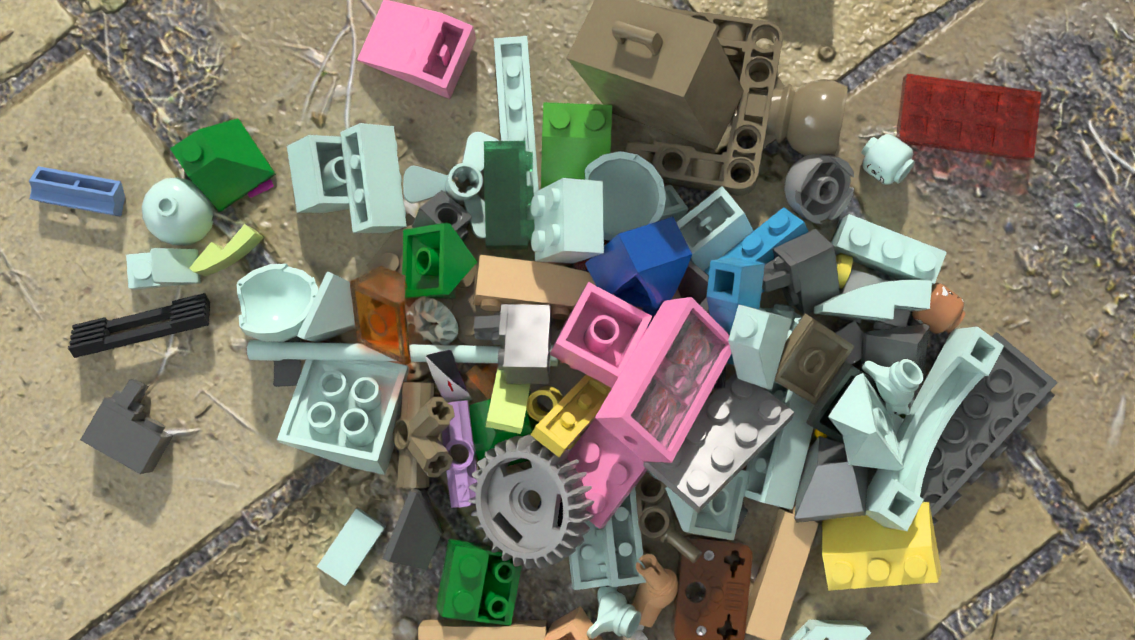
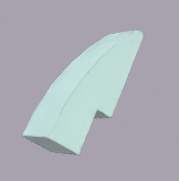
[814,280,932,321]

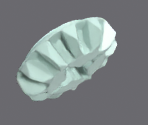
[408,297,458,345]

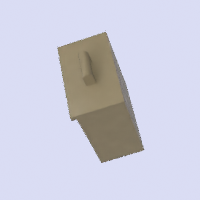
[567,0,744,150]

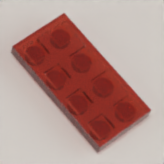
[896,74,1042,161]

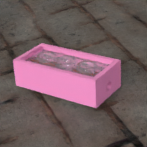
[595,297,732,463]

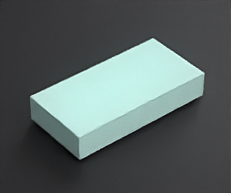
[317,508,386,586]

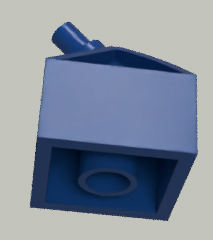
[585,217,692,328]

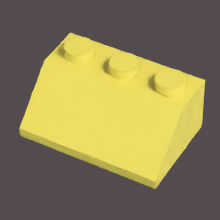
[822,502,942,591]

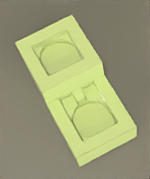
[189,224,264,276]
[485,369,530,434]

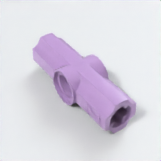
[442,400,478,508]

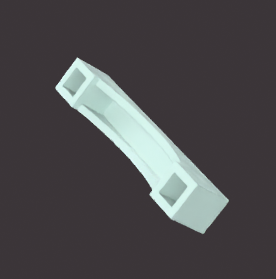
[866,327,1004,531]

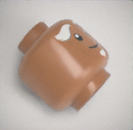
[912,283,966,334]

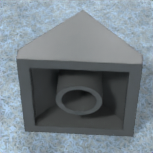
[860,324,930,408]

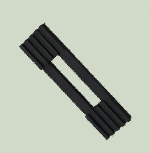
[68,293,210,358]

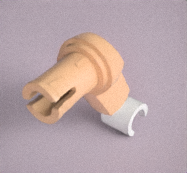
[622,554,678,640]

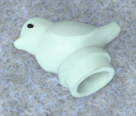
[862,359,923,415]
[587,586,641,639]

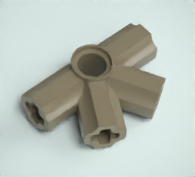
[393,382,455,488]

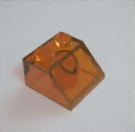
[349,266,411,365]

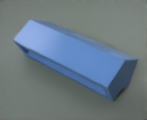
[29,166,125,217]

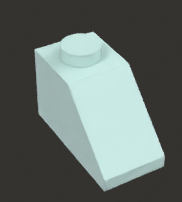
[728,305,792,390]

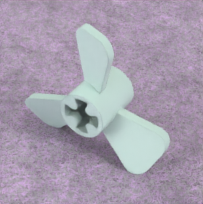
[403,132,502,239]

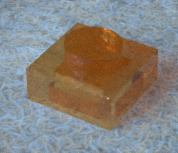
[466,365,496,400]

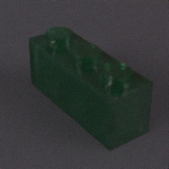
[484,141,535,250]

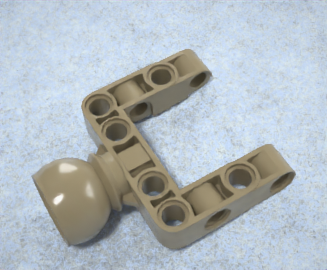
[626,7,848,196]

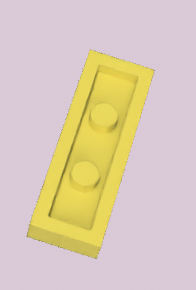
[531,374,612,458]

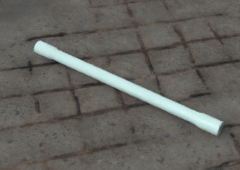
[247,340,559,366]

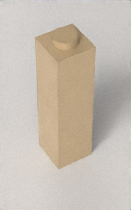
[745,506,819,640]
[418,619,548,640]

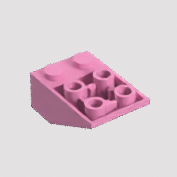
[357,0,476,99]

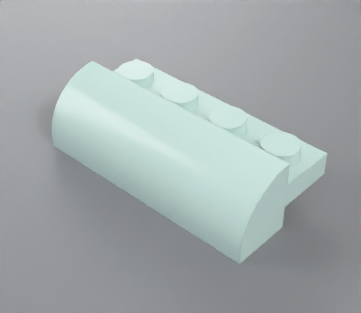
[569,448,646,590]

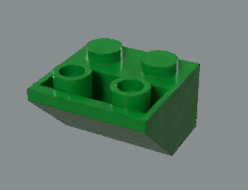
[436,539,522,626]

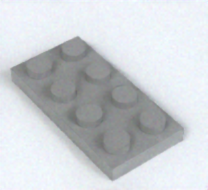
[643,372,794,513]

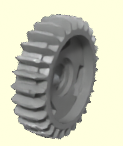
[468,435,595,569]

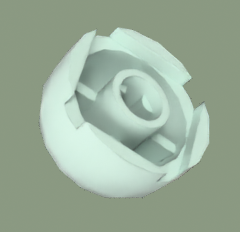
[141,177,215,246]

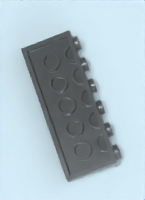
[867,332,1058,526]

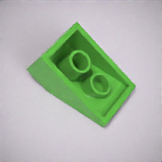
[541,102,612,189]

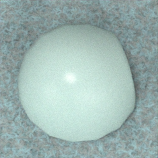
[585,151,666,241]
[237,264,318,342]

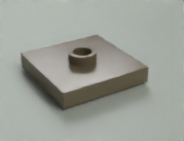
[774,314,855,405]

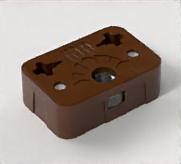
[671,534,753,640]

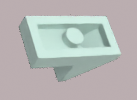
[126,248,201,290]

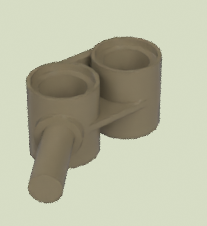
[635,472,702,563]

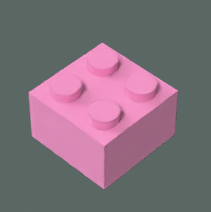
[549,282,652,388]

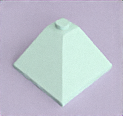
[277,360,409,475]

